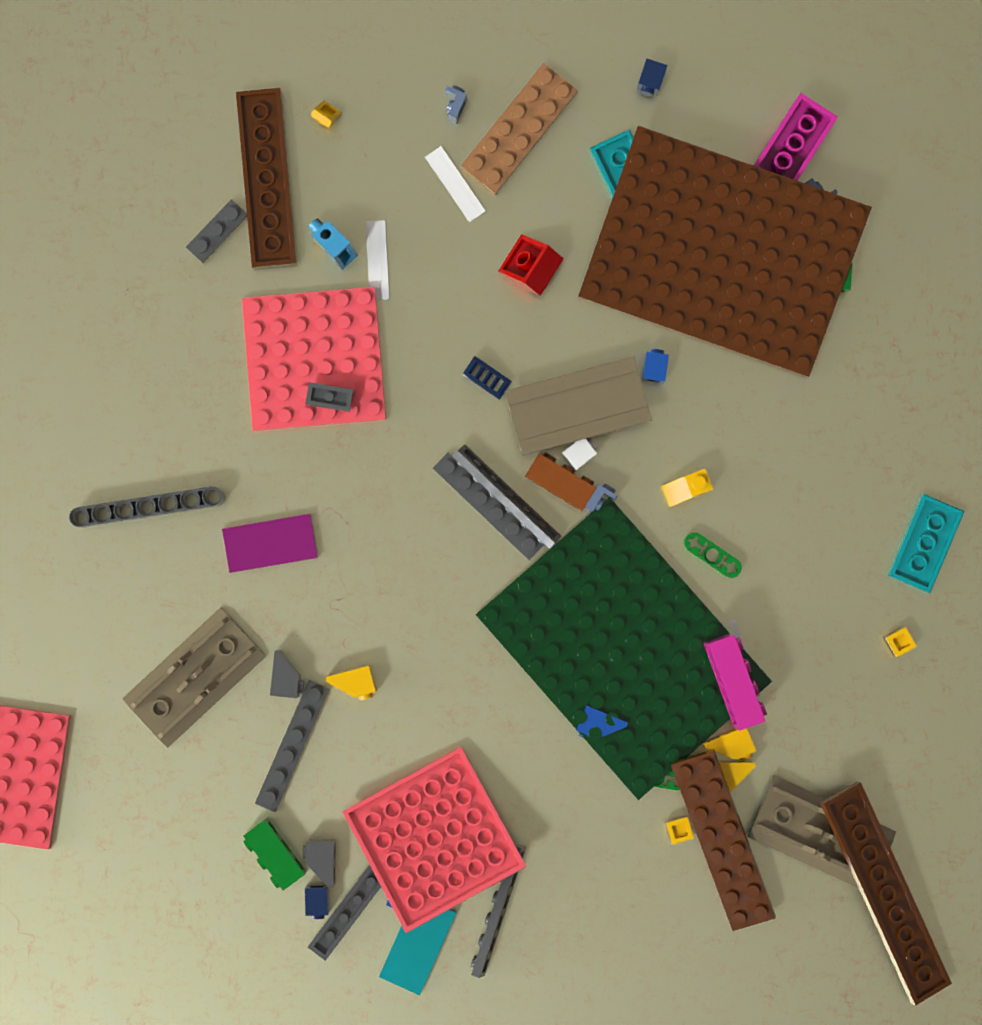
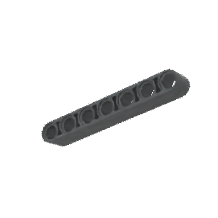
[69,486,225,528]

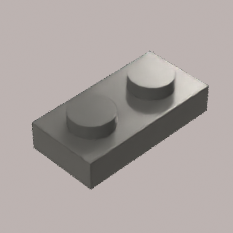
[305,382,354,412]

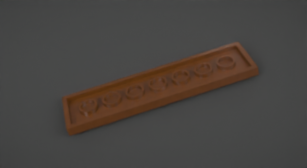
[236,88,297,269]
[671,749,776,931]

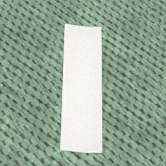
[425,146,485,222]
[366,220,389,300]

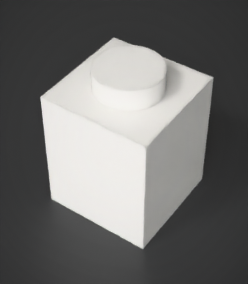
[562,438,597,471]

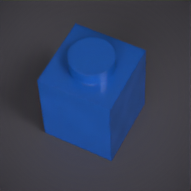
[642,349,669,383]

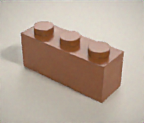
[525,452,596,512]

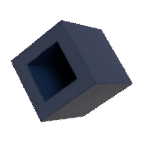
[637,58,668,96]
[305,885,330,919]

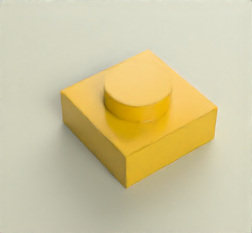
[311,100,342,128]
[885,627,917,657]
[665,816,694,845]

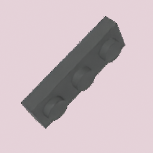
[186,199,247,263]

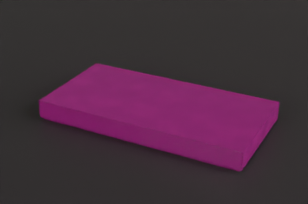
[222,514,318,573]

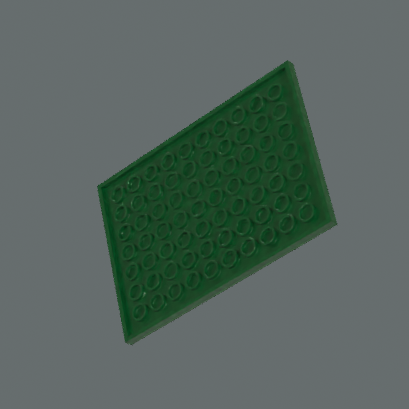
[476,497,772,800]

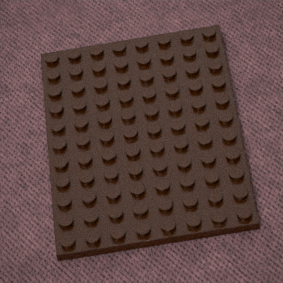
[578,126,872,377]

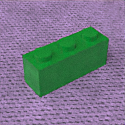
[243,817,307,891]

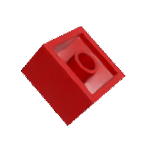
[498,234,564,296]

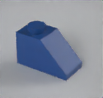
[576,705,628,738]

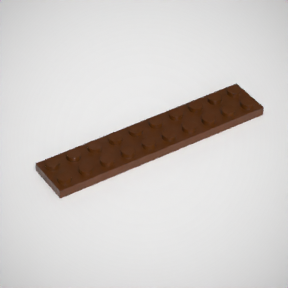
[820,782,952,1006]

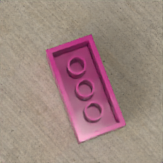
[753,93,838,181]
[703,634,767,730]

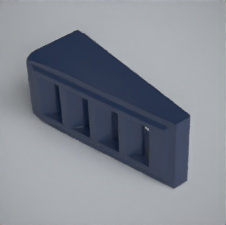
[463,356,512,400]

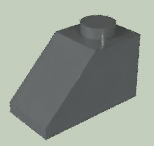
[270,650,304,698]
[303,839,336,888]

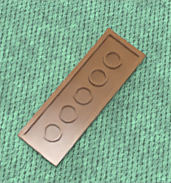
[461,63,578,195]

